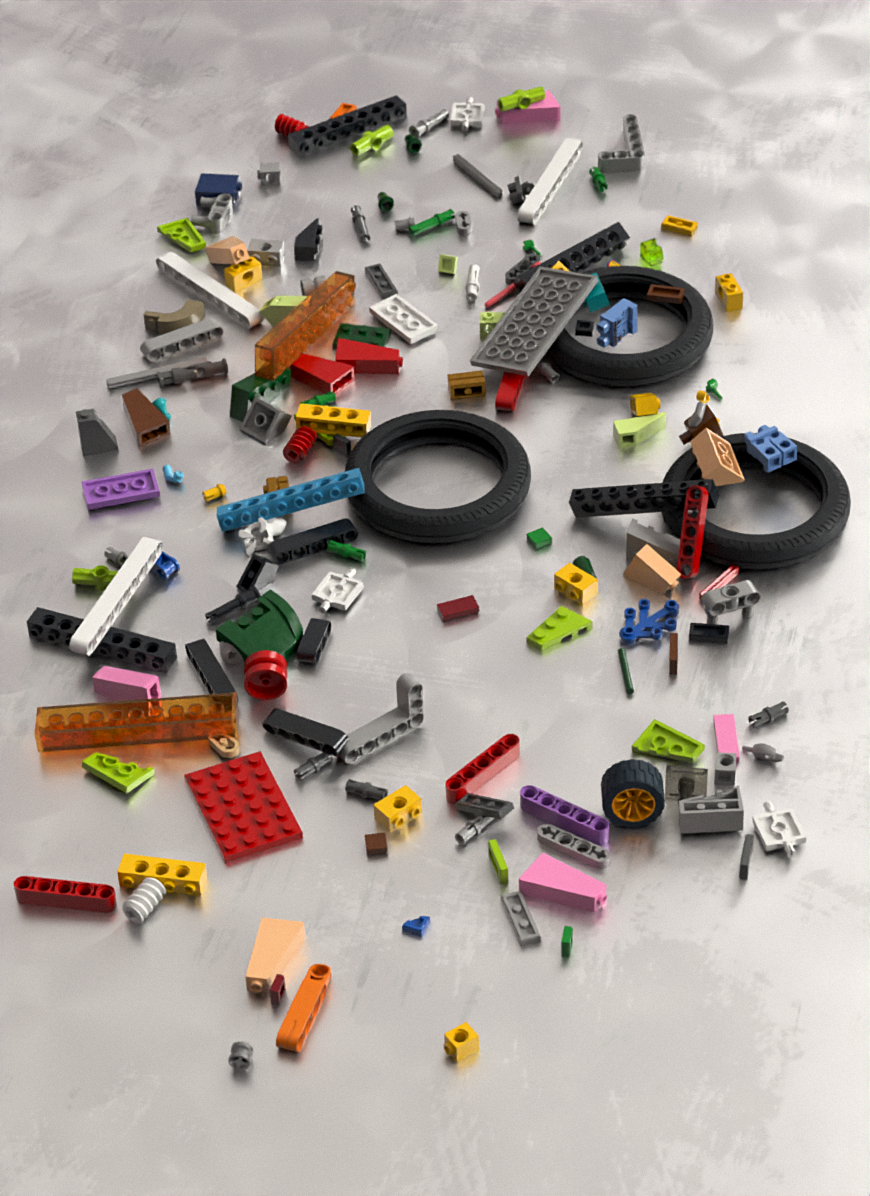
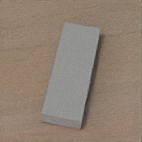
[501,891,541,946]

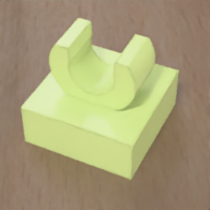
[438,254,458,274]

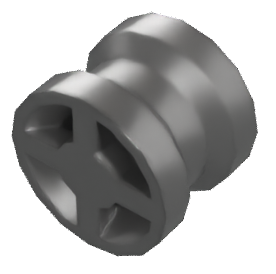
[228,1041,253,1070]

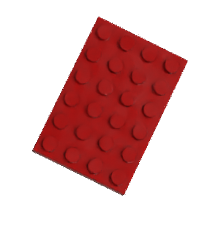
[184,751,303,863]

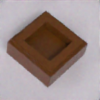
[365,833,388,855]

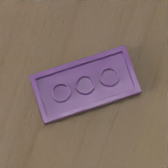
[81,469,160,510]

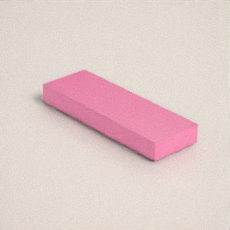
[713,714,740,762]

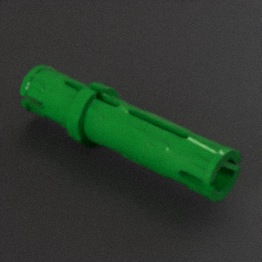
[408,209,455,237]

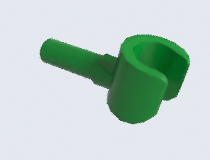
[523,240,542,257]
[706,379,723,400]

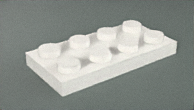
[369,294,438,344]

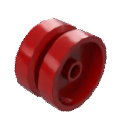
[244,650,287,701]

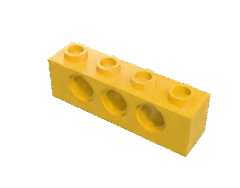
[296,403,371,438]
[117,853,207,896]

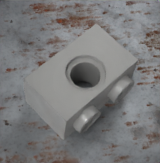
[247,239,285,266]

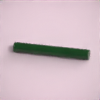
[618,648,634,694]

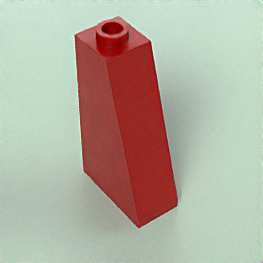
[335,338,403,374]
[283,351,355,394]

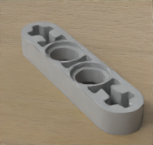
[537,824,610,869]

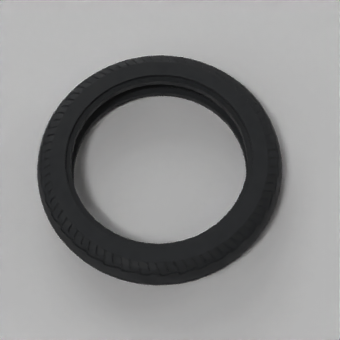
[546,266,713,387]
[345,410,531,543]
[661,433,851,569]

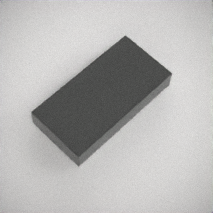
[739,834,754,880]

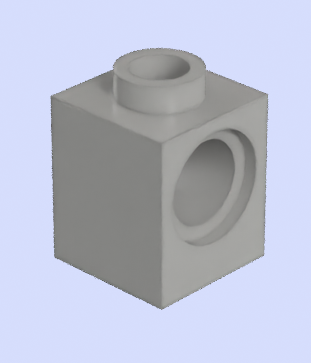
[257,162,281,186]
[714,752,736,785]

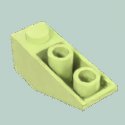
[259,296,312,327]
[613,412,666,448]

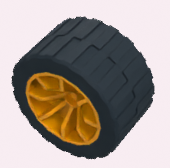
[601,759,665,828]

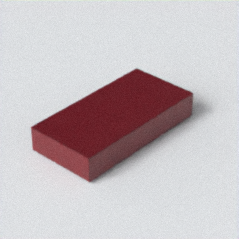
[437,595,479,621]

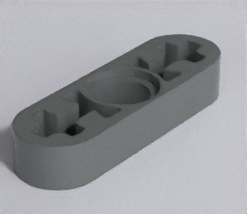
[505,254,540,286]

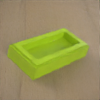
[488,839,508,885]

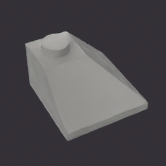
[239,397,292,444]

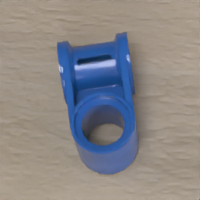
[150,551,180,581]

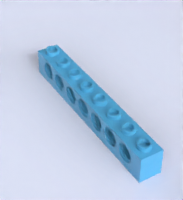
[216,468,365,532]

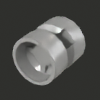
[300,276,328,301]

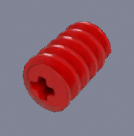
[274,114,309,137]
[283,426,317,464]

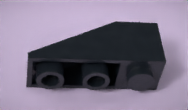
[294,218,322,261]

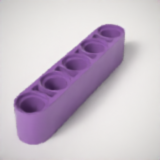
[520,785,609,845]

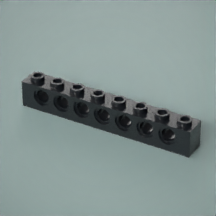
[288,95,407,157]
[513,222,630,292]
[569,479,719,518]
[27,607,177,673]

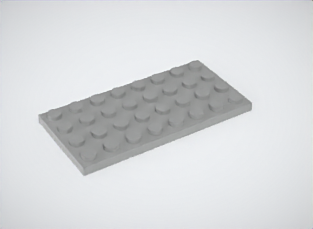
[470,267,598,376]

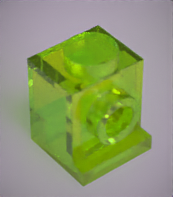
[640,238,664,267]

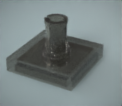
[665,765,708,804]

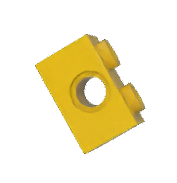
[224,256,262,293]
[715,273,743,312]
[629,393,660,416]
[554,563,598,605]
[374,785,422,832]

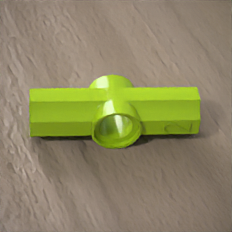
[497,86,546,112]
[350,125,394,157]
[72,565,118,591]

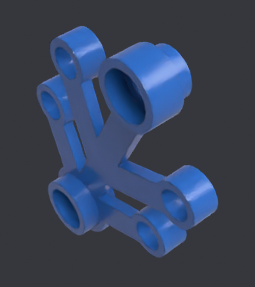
[619,599,679,644]

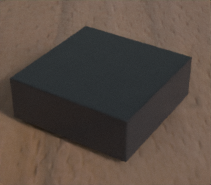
[575,320,594,337]
[333,434,351,457]

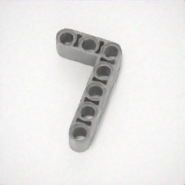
[598,114,644,173]
[338,673,424,764]

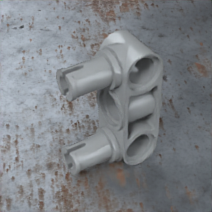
[191,194,233,234]
[701,580,761,625]

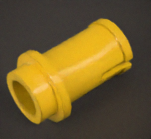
[202,484,227,502]

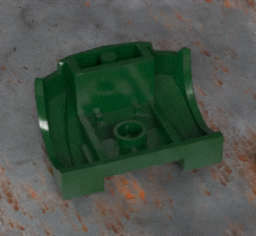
[216,589,303,663]

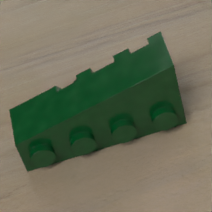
[229,363,291,422]

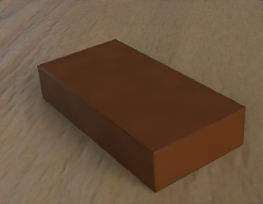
[647,284,685,304]
[669,633,678,674]

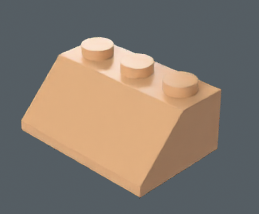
[690,428,745,486]

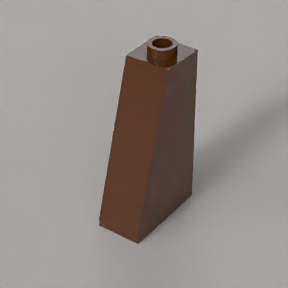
[122,388,170,447]

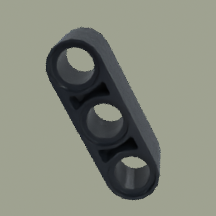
[297,618,332,664]

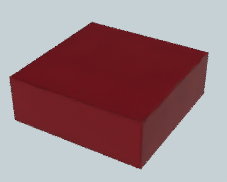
[269,974,286,1006]

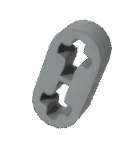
[455,211,472,236]

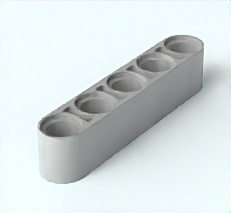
[140,318,223,362]

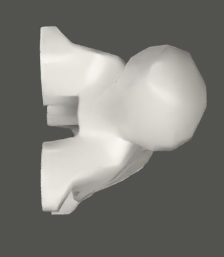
[238,517,287,556]

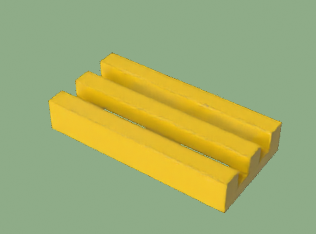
[661,215,698,236]

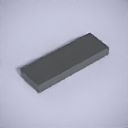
[365,263,398,299]
[455,793,514,819]

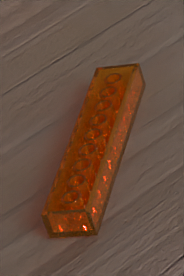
[255,271,356,381]
[34,692,239,752]

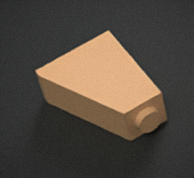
[623,544,681,595]

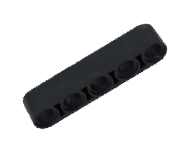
[267,518,359,565]
[185,638,238,710]
[262,708,349,756]

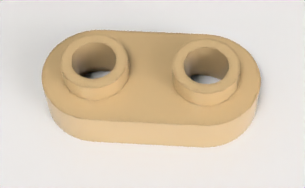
[208,728,240,758]

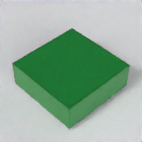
[527,527,552,549]
[561,926,573,957]

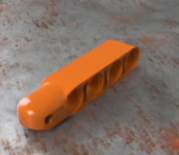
[276,964,332,1052]

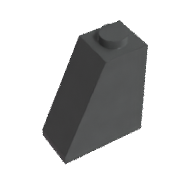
[76,409,118,456]

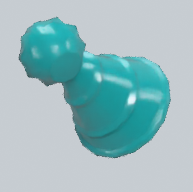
[152,398,172,421]

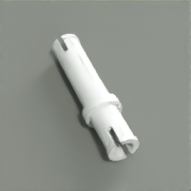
[465,264,479,302]

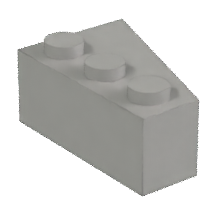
[626,518,680,570]
[679,785,744,834]

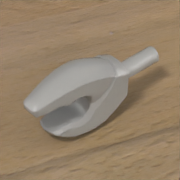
[742,743,785,762]

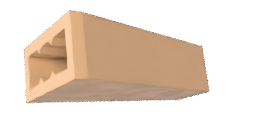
[205,236,249,264]
[245,918,305,993]

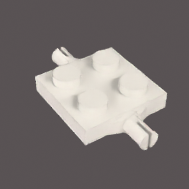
[450,97,484,132]
[312,567,364,613]
[752,801,806,857]

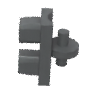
[507,176,534,205]

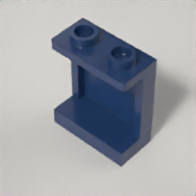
[195,173,242,206]

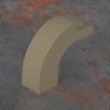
[144,300,205,335]

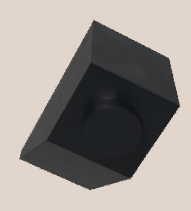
[236,554,279,592]

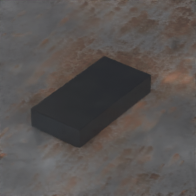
[689,623,729,644]

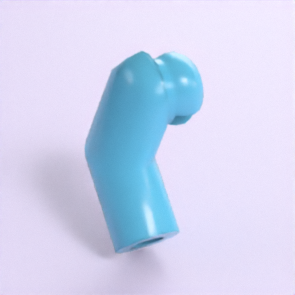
[162,465,184,483]

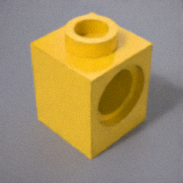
[443,1022,479,1062]

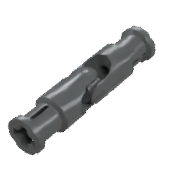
[157,358,228,387]

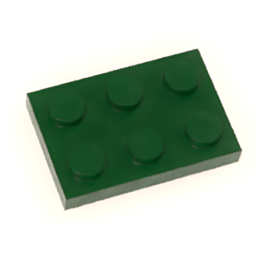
[332,323,391,350]

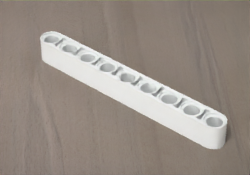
[518,138,583,225]
[156,252,264,329]
[69,537,163,656]

